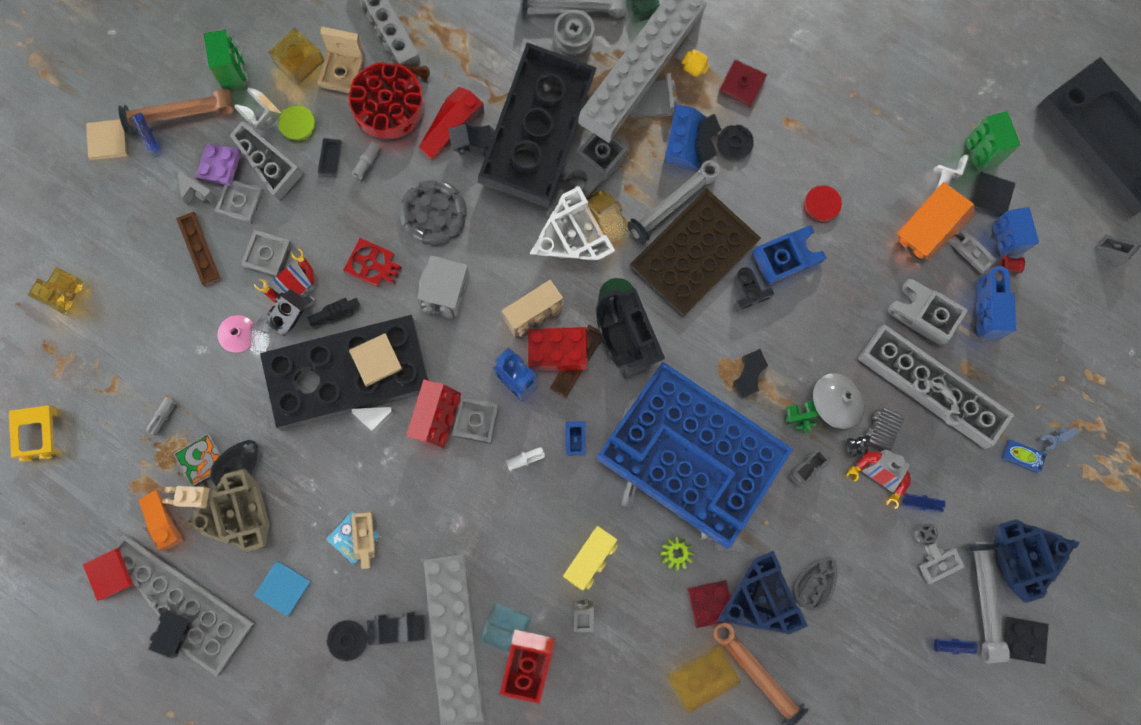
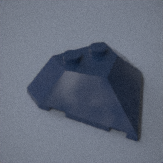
[994,519,1080,603]
[717,551,808,634]

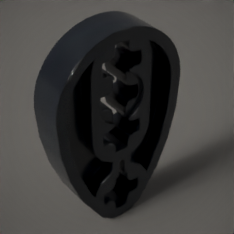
[211,440,258,486]

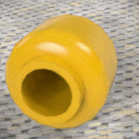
[681,49,709,77]

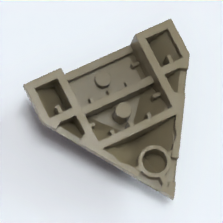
[182,469,269,552]

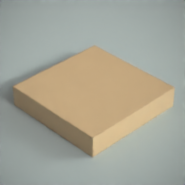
[86,119,128,160]
[349,333,402,386]

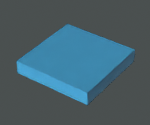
[254,561,311,617]

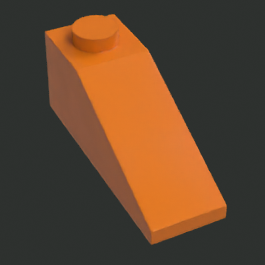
[138,490,185,551]

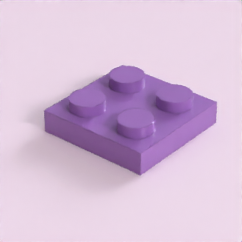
[195,144,242,185]

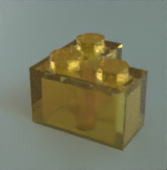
[586,190,628,243]
[28,267,84,315]

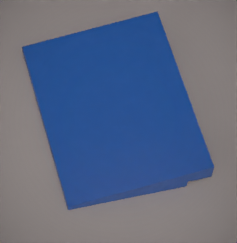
[596,361,793,549]

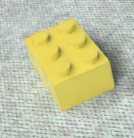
[563,526,618,591]

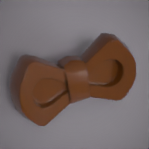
[404,63,430,81]

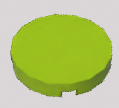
[278,105,316,142]

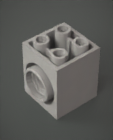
[417,255,470,319]

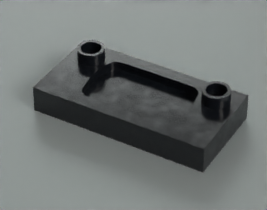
[1038,57,1141,216]

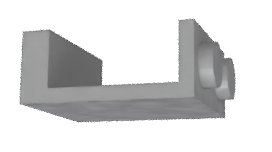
[629,73,677,118]

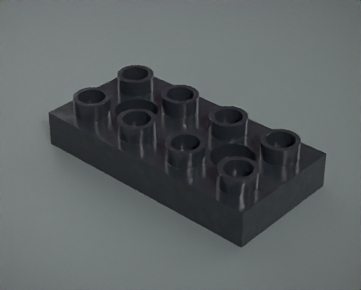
[477,42,597,208]
[260,314,429,431]

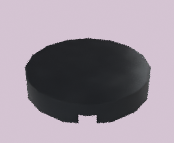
[717,124,754,161]
[327,620,368,661]

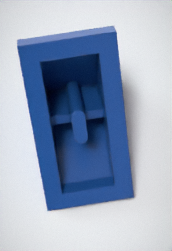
[565,421,586,455]

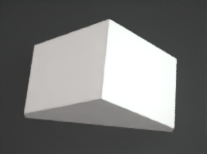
[352,407,394,434]

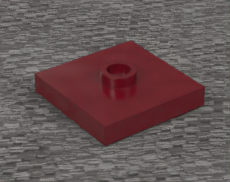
[719,59,767,107]

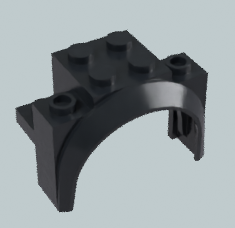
[596,288,665,377]

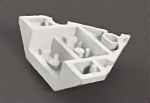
[530,186,615,261]

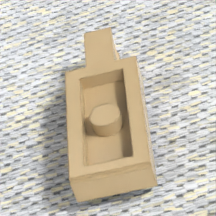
[351,512,376,569]

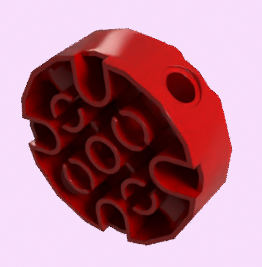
[348,62,424,139]

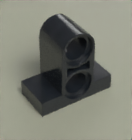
[734,267,774,312]

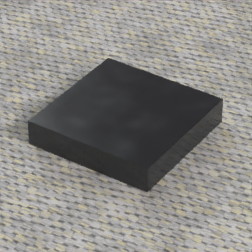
[970,171,1016,217]

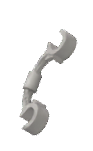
[912,379,960,426]

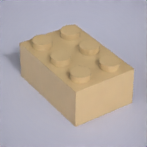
[502,279,563,338]

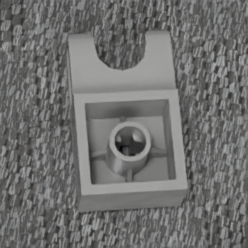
[888,279,968,347]

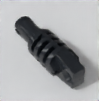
[307,297,360,327]

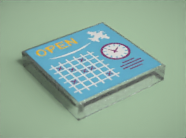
[325,509,382,566]

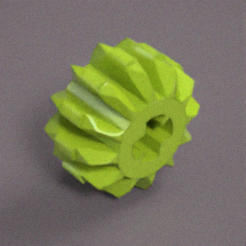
[660,536,694,571]

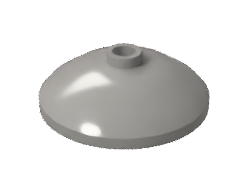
[813,373,865,429]

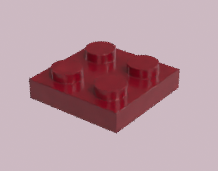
[687,580,731,628]

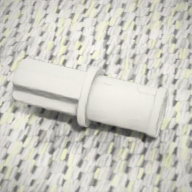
[506,447,545,471]

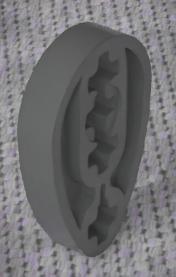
[792,557,837,610]

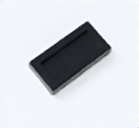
[318,138,343,177]

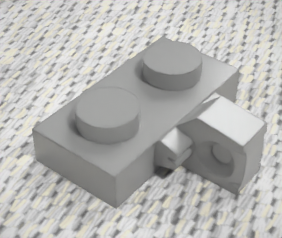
[919,542,965,584]

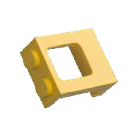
[9,405,60,462]

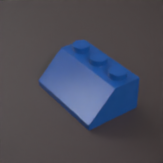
[664,104,706,170]

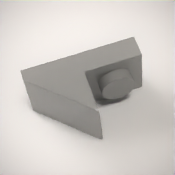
[177,171,216,205]

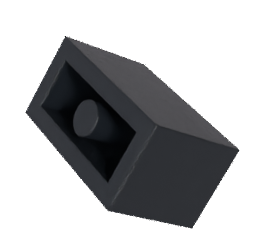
[148,610,194,659]

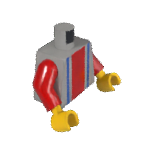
[254,248,315,308]
[847,450,911,509]

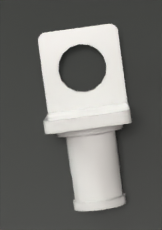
[933,155,968,189]

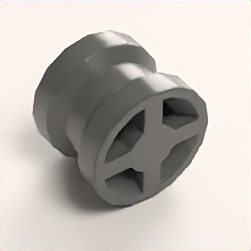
[914,524,938,544]

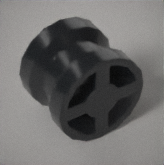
[846,436,868,458]

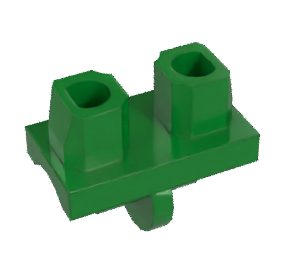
[784,401,820,434]

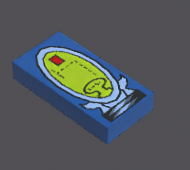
[1002,440,1047,473]

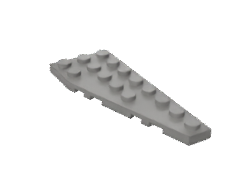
[112,534,255,676]

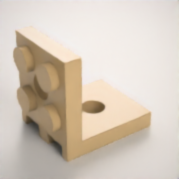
[318,26,365,93]

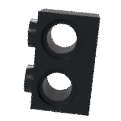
[266,288,309,337]

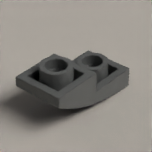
[547,179,576,217]

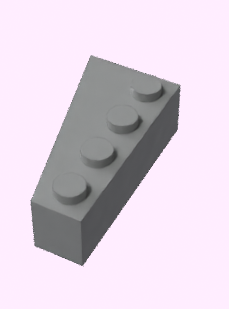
[230,121,304,201]

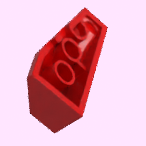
[419,87,485,160]

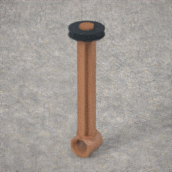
[118,89,234,133]
[712,623,809,725]

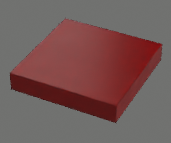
[82,548,134,602]

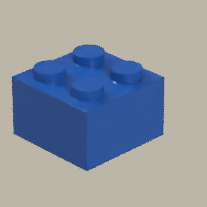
[993,207,1039,257]

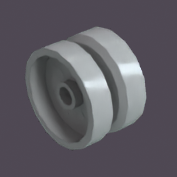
[554,10,594,58]

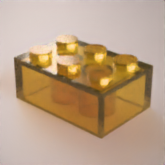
[666,645,741,714]

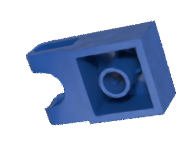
[752,225,827,286]
[975,266,1016,339]
[493,347,538,402]

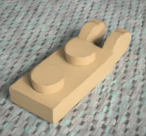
[162,486,210,508]

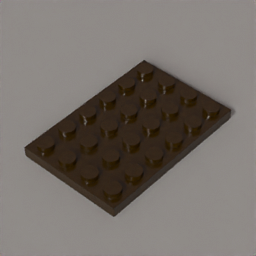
[630,188,761,317]

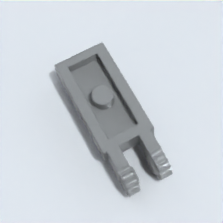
[948,228,996,274]

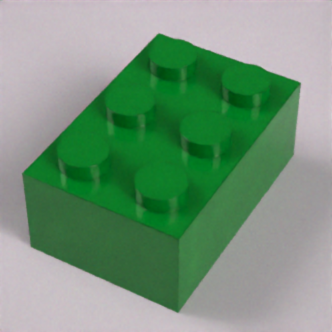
[203,29,248,92]
[966,111,1021,172]

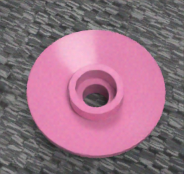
[218,315,256,353]

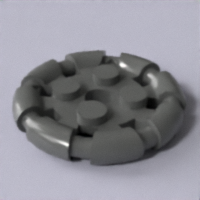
[400,180,467,245]

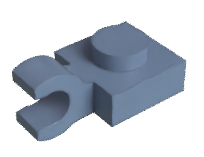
[1040,426,1080,450]

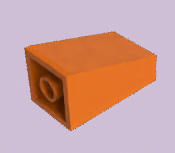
[897,182,975,261]

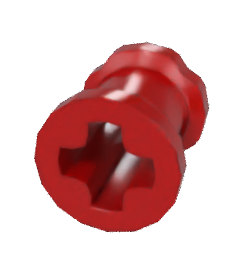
[1000,255,1025,274]

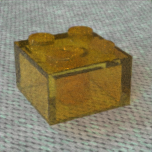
[268,27,324,85]

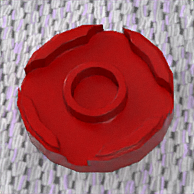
[804,185,842,222]

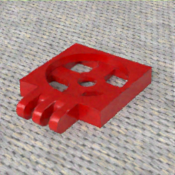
[343,238,402,287]

